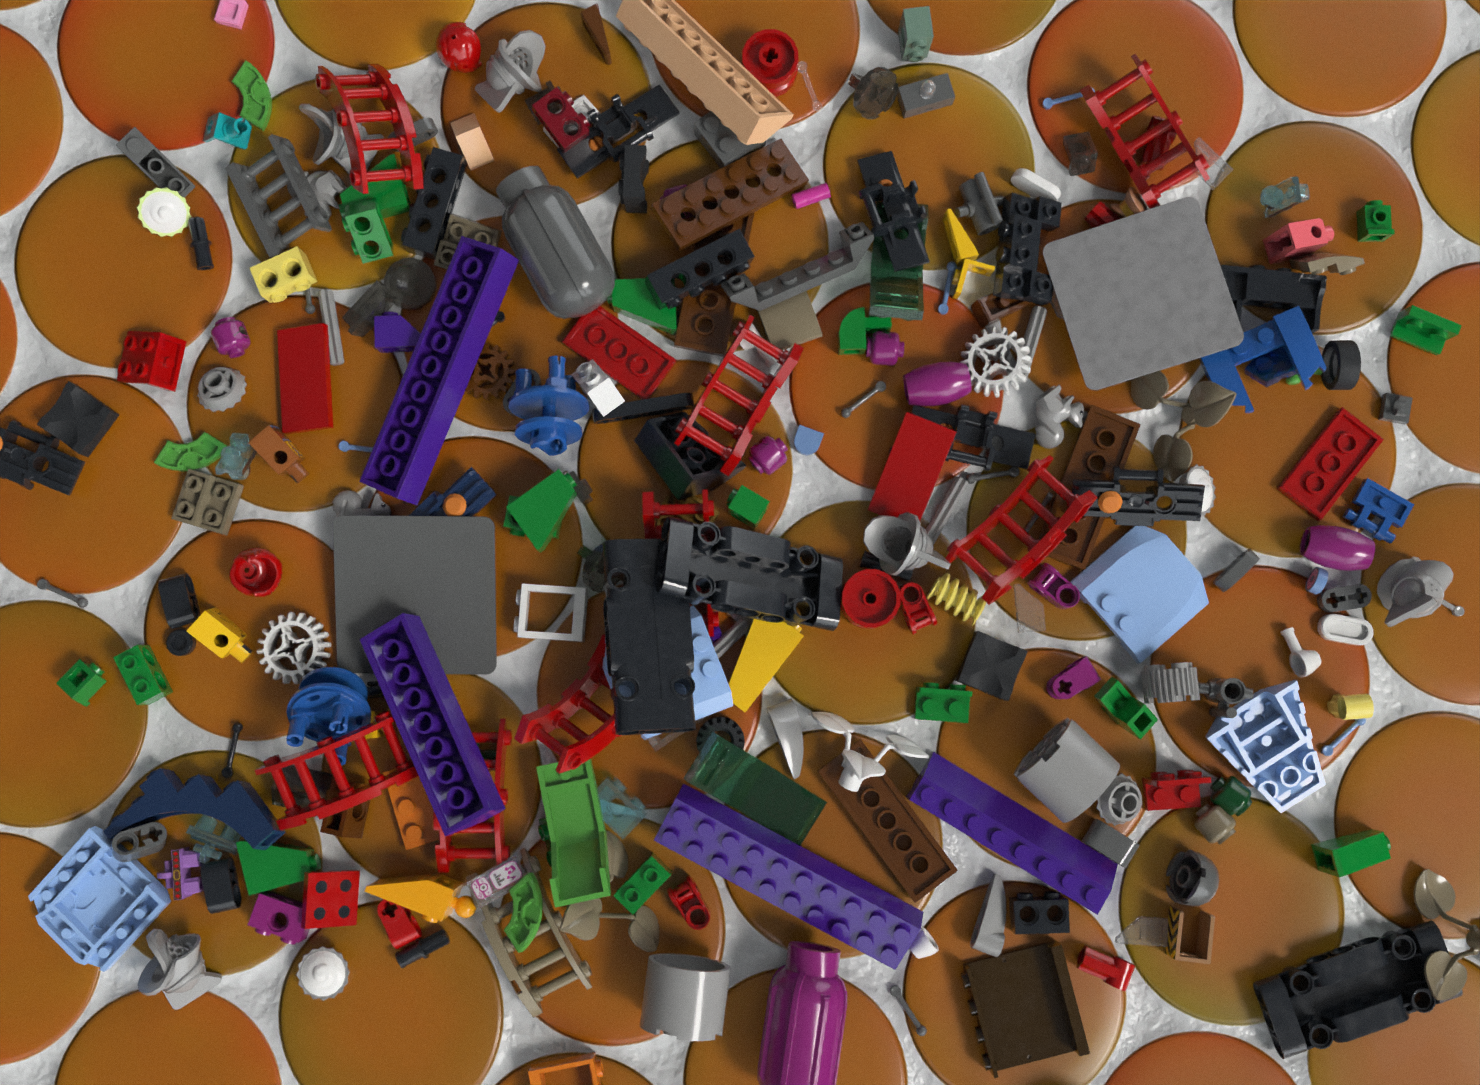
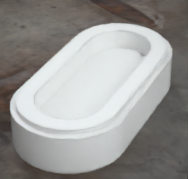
[1011,168,1061,201]
[1317,614,1373,645]

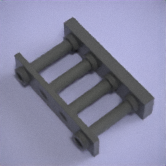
[225,134,332,258]

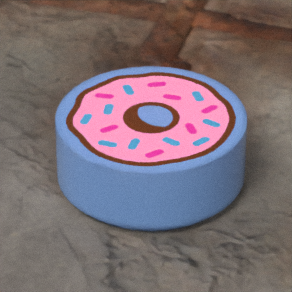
[1305,567,1328,595]

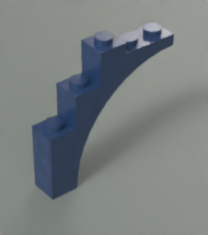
[103,768,286,850]

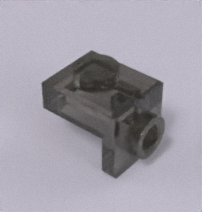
[562,471,593,506]

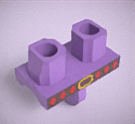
[157,847,204,900]

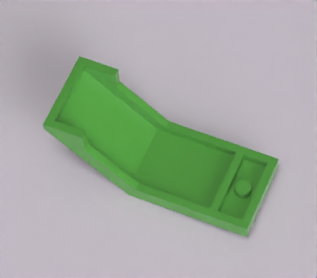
[536,759,611,908]

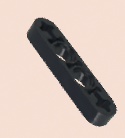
[592,393,694,424]

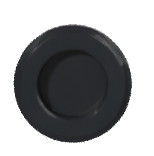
[166,629,196,656]

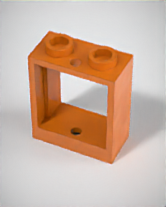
[528,1052,604,1085]

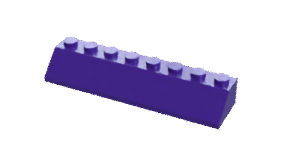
[360,613,506,836]
[906,752,1118,915]

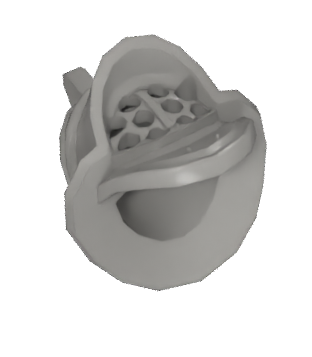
[475,30,546,113]
[299,104,384,174]
[863,512,951,575]
[1377,556,1454,627]
[137,929,222,1010]

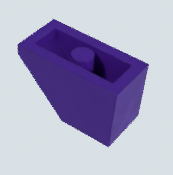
[374,312,420,353]

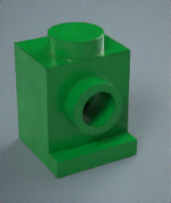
[1356,200,1395,242]
[56,659,107,707]

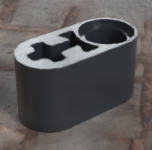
[158,573,201,629]
[201,857,242,914]

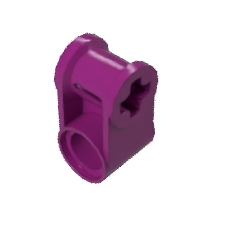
[1027,562,1080,610]
[1046,656,1101,699]

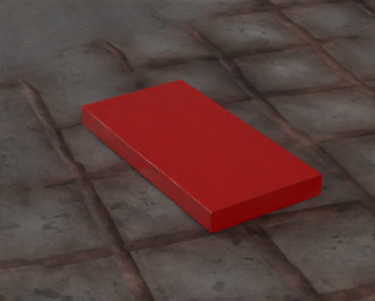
[562,306,677,400]
[277,323,334,434]
[1276,407,1384,521]
[868,412,957,522]

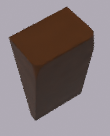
[581,3,612,65]
[971,293,1031,328]

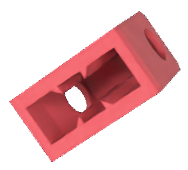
[1263,218,1334,264]

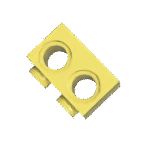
[250,247,318,303]

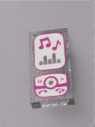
[466,855,526,908]

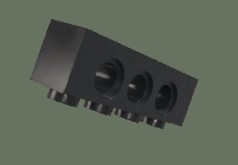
[401,147,467,260]
[645,229,755,310]

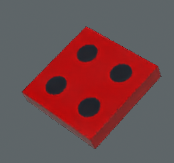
[301,869,360,929]

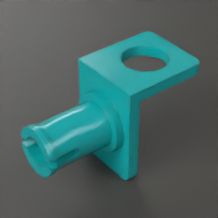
[203,112,252,150]

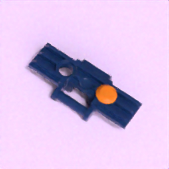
[408,467,497,516]

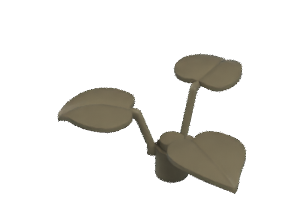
[1131,371,1237,482]
[559,831,659,952]
[1413,869,1480,1000]

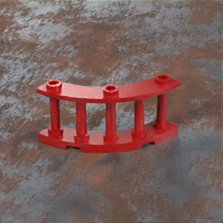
[1080,53,1210,209]
[315,64,424,194]
[674,315,804,476]
[945,455,1097,605]
[642,490,719,637]
[514,634,621,774]
[254,710,419,830]
[433,718,512,873]

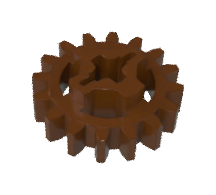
[465,343,516,401]

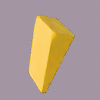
[942,209,979,266]

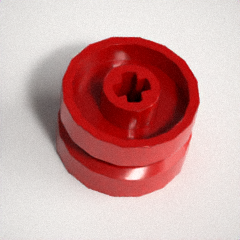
[742,29,799,97]
[840,569,901,629]

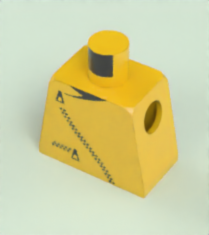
[187,607,253,663]

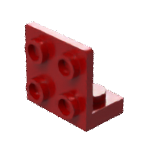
[117,331,187,392]
[1142,770,1211,811]

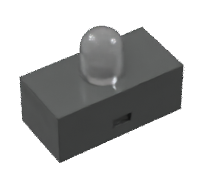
[896,73,955,119]

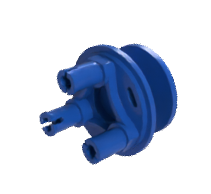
[509,356,589,456]
[286,667,371,765]

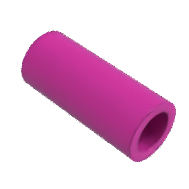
[792,182,831,209]

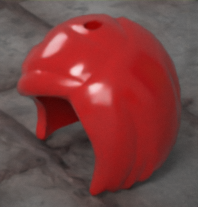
[435,21,482,73]
[229,547,283,597]

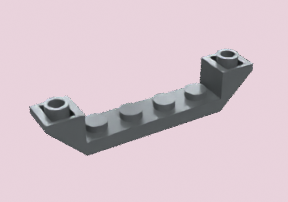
[720,222,874,311]

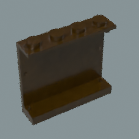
[960,940,1090,1078]

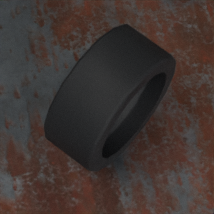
[1321,340,1361,390]

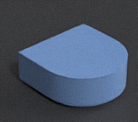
[794,425,824,456]

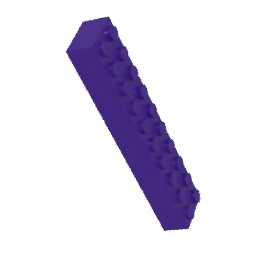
[359,236,519,505]
[654,783,924,970]

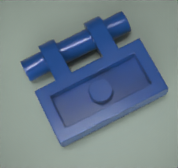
[1343,478,1414,544]

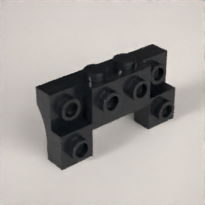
[993,193,1062,306]
[1221,265,1327,333]

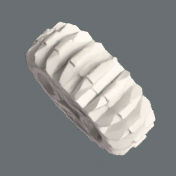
[960,326,1032,398]
[256,612,331,684]

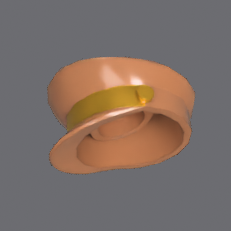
[1110,187,1149,217]

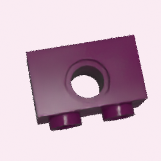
[248,890,310,945]

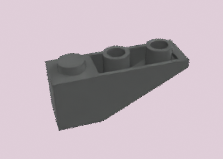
[116,127,196,198]

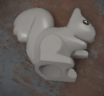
[287,170,347,218]
[1035,385,1084,449]
[333,490,391,517]

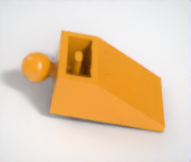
[364,873,477,923]

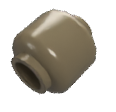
[1195,804,1236,845]

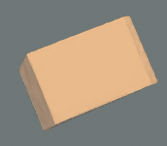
[451,113,494,170]

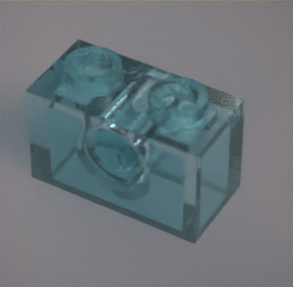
[597,777,647,839]

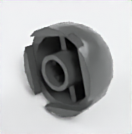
[1165,850,1219,906]

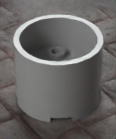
[1014,718,1120,823]
[640,953,731,1041]

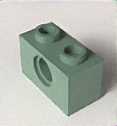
[898,6,934,62]

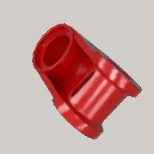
[899,582,937,635]
[666,875,711,930]
[377,899,422,949]

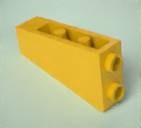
[729,619,804,712]

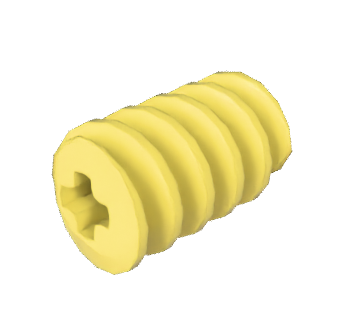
[926,573,986,626]

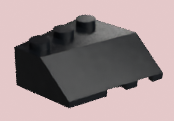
[634,411,747,500]

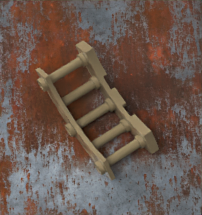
[466,848,592,1018]

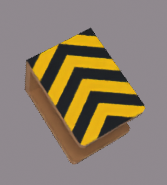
[1165,906,1215,964]

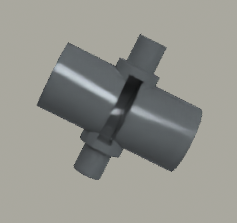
[955,172,1003,236]
[1198,678,1253,718]

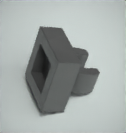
[1378,393,1412,425]

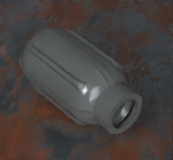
[496,166,615,319]

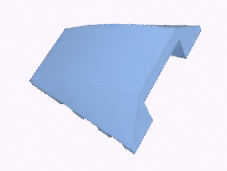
[1205,680,1326,813]

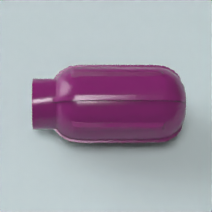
[758,941,847,1085]

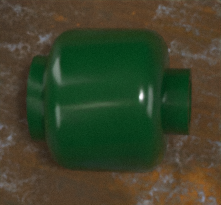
[1210,776,1252,816]

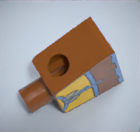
[248,425,309,484]

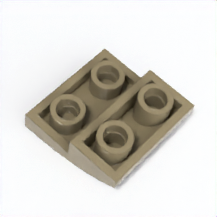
[434,214,502,270]
[1289,252,1365,275]
[757,291,823,350]
[171,469,244,536]

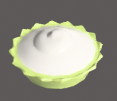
[137,187,191,237]

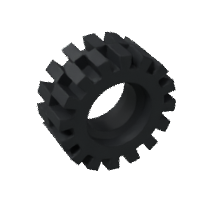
[696,717,745,766]

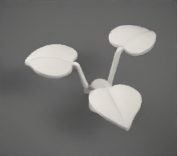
[807,712,929,792]

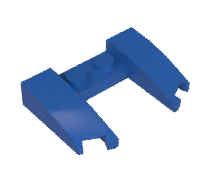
[1198,306,1326,413]

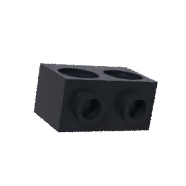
[1009,891,1070,935]

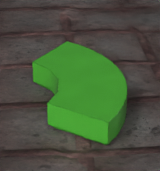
[232,60,272,131]
[154,432,229,472]
[504,872,543,953]

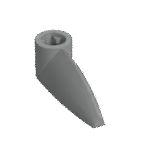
[766,698,804,779]
[970,873,1006,957]

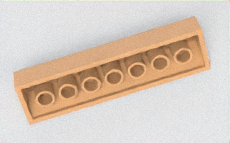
[616,0,794,145]

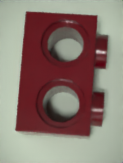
[532,87,590,153]

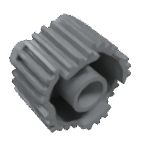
[1141,662,1200,704]

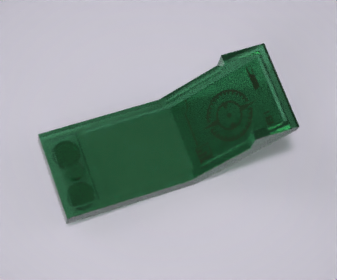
[869,201,929,321]
[683,732,827,846]

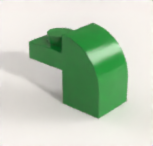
[838,307,892,355]
[1094,677,1158,740]

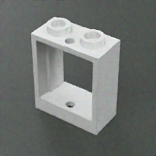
[514,584,588,642]

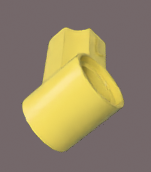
[1327,694,1374,720]

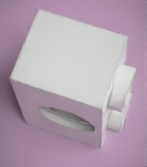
[571,359,625,417]

